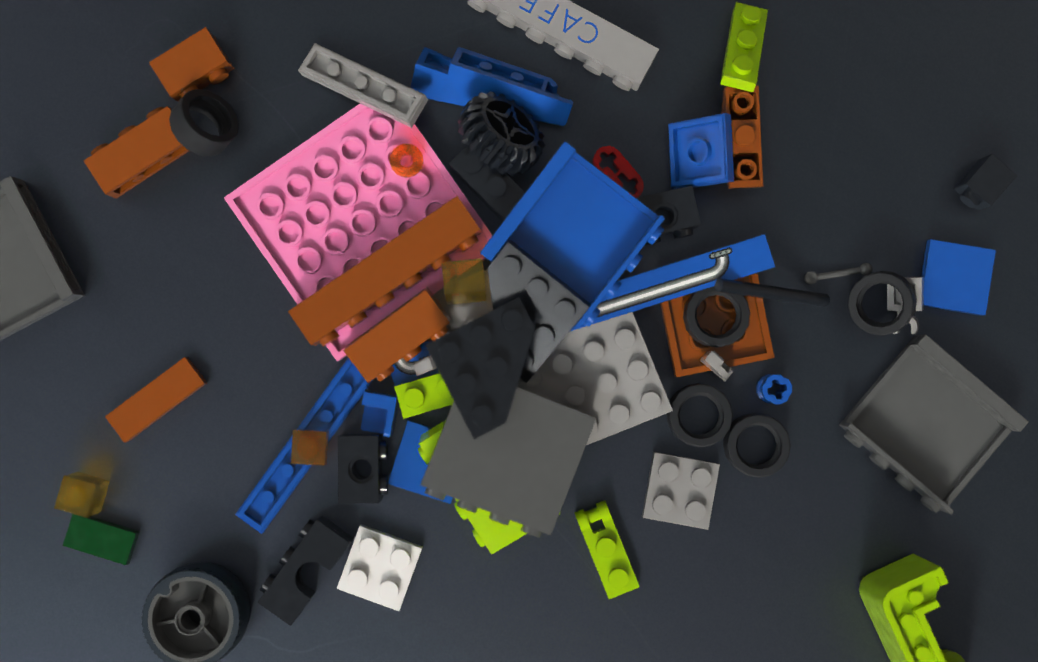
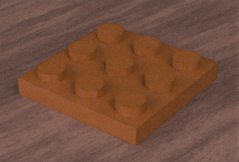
[660,273,775,377]

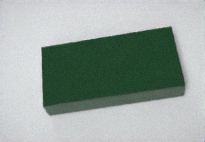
[62,512,139,565]

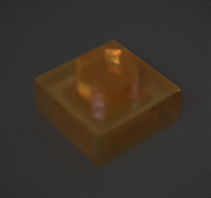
[291,429,328,466]

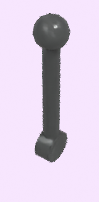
[803,263,873,285]

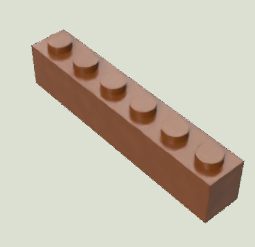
[288,196,481,347]

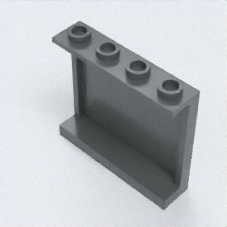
[0,176,85,341]
[839,334,1029,514]
[421,387,596,538]

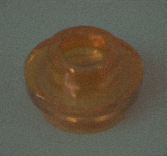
[390,144,424,178]

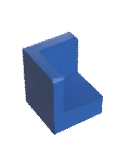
[361,391,399,437]

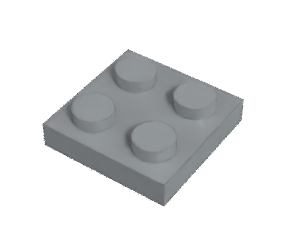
[642,451,720,530]

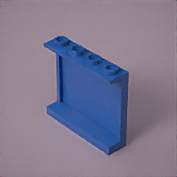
[480,142,665,329]

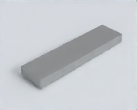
[298,43,428,128]

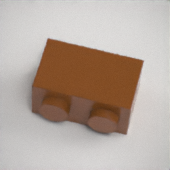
[149,27,235,102]

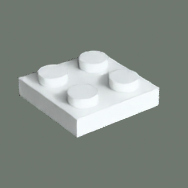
[337,524,423,611]

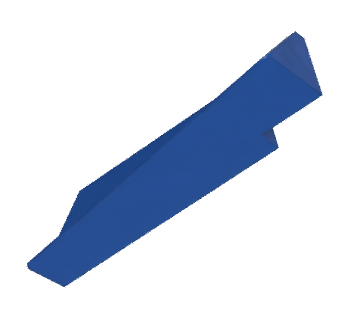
[410,47,573,126]

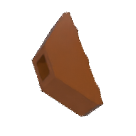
[721,86,763,189]

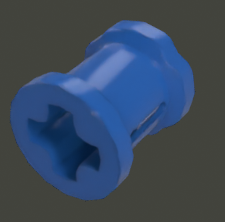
[756,374,792,405]

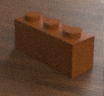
[84,106,189,199]
[343,287,451,383]

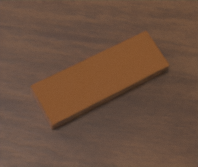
[105,357,207,443]

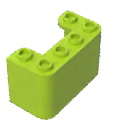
[859,553,965,662]

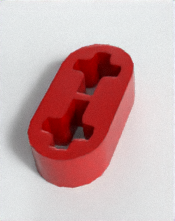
[592,146,644,198]

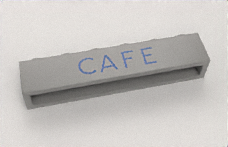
[467,0,659,91]

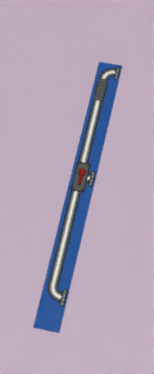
[391,234,775,386]

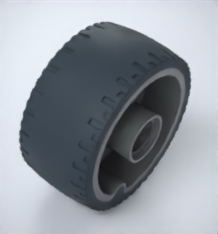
[141,562,250,662]

